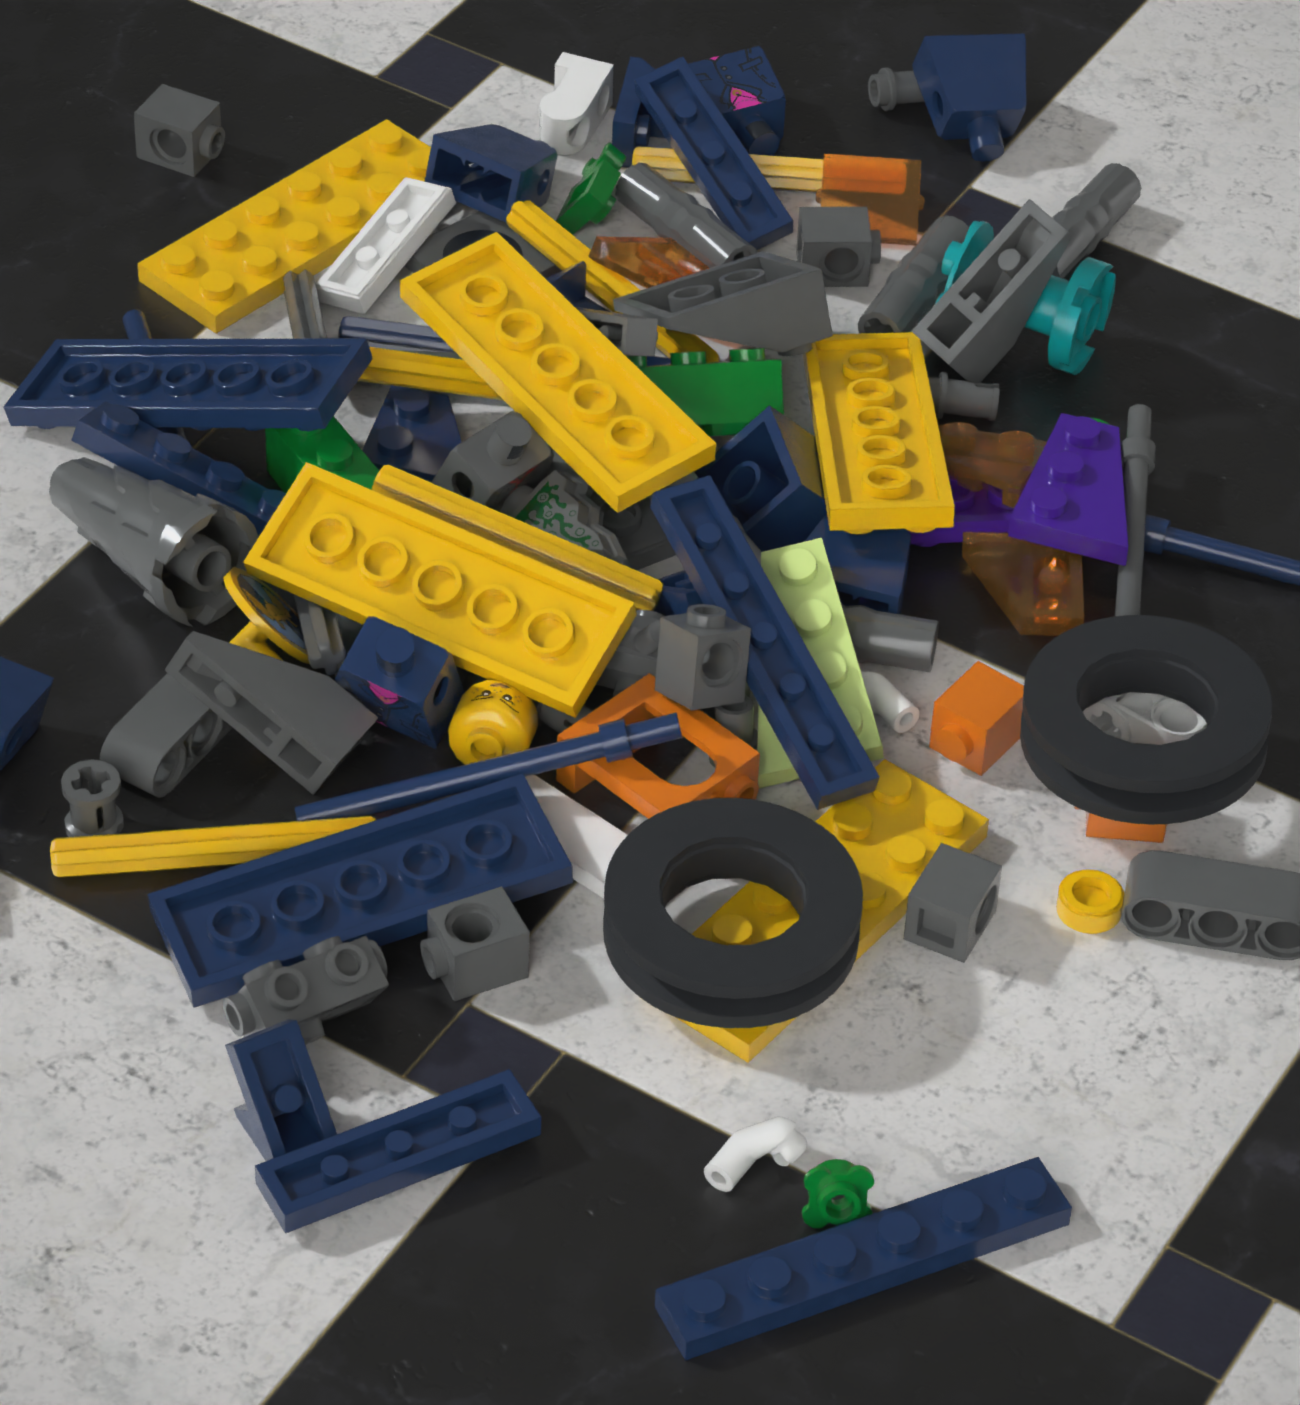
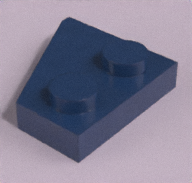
[362,385,472,498]

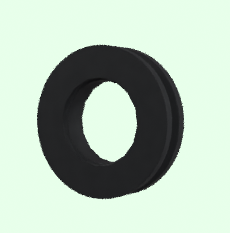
[1020,615,1272,825]
[603,798,863,1028]

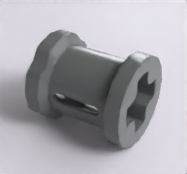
[61,759,124,837]

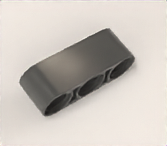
[100,673,233,798]
[1121,850,1300,960]

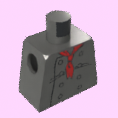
[431,411,554,512]

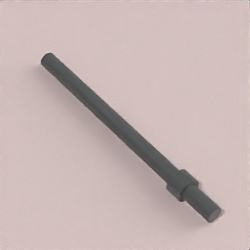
[1115,404,1156,693]

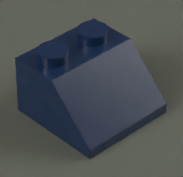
[694,405,827,552]

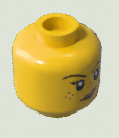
[448,679,538,765]

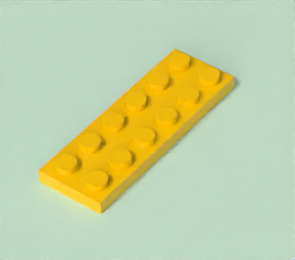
[138,119,431,334]
[400,232,716,513]
[803,332,955,534]
[243,462,637,718]
[675,759,989,1063]

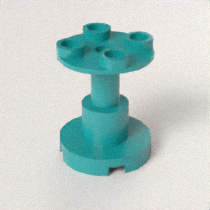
[935,220,1116,375]

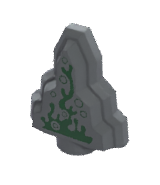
[501,469,630,567]

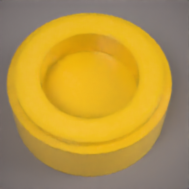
[1056,869,1124,934]

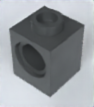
[134,84,225,177]
[796,207,881,287]
[655,604,751,710]
[903,843,1002,963]
[420,886,530,1002]

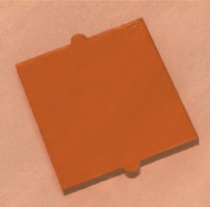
[815,154,925,246]

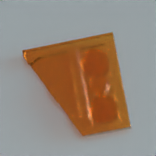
[588,236,709,288]
[938,422,1047,508]
[962,532,1084,636]

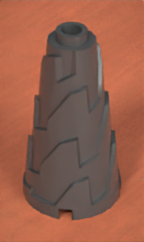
[49,457,259,627]

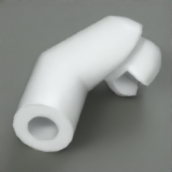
[861,671,920,733]
[704,1116,807,1192]

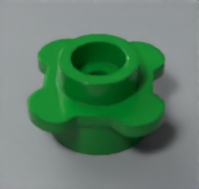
[802,1159,874,1228]

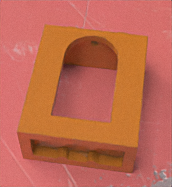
[556,673,760,819]

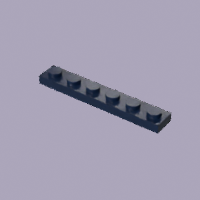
[650,475,880,810]
[655,1157,1072,1361]

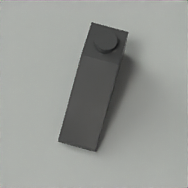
[912,199,1072,383]
[165,631,378,795]

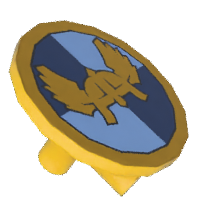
[223,567,310,664]

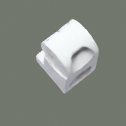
[539,52,614,155]

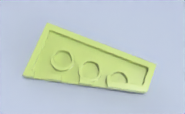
[757,538,884,789]

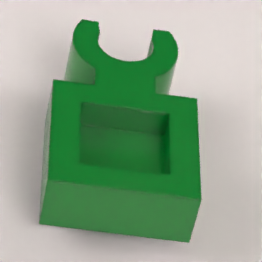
[556,142,626,235]

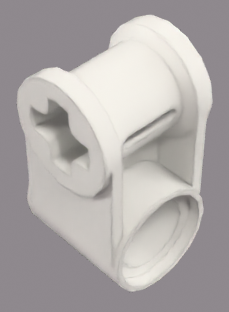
[1083,692,1207,745]

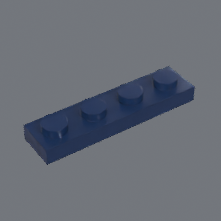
[635,56,793,250]
[71,401,286,536]
[255,1069,541,1234]

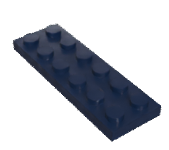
[3,338,373,431]
[148,773,573,1008]

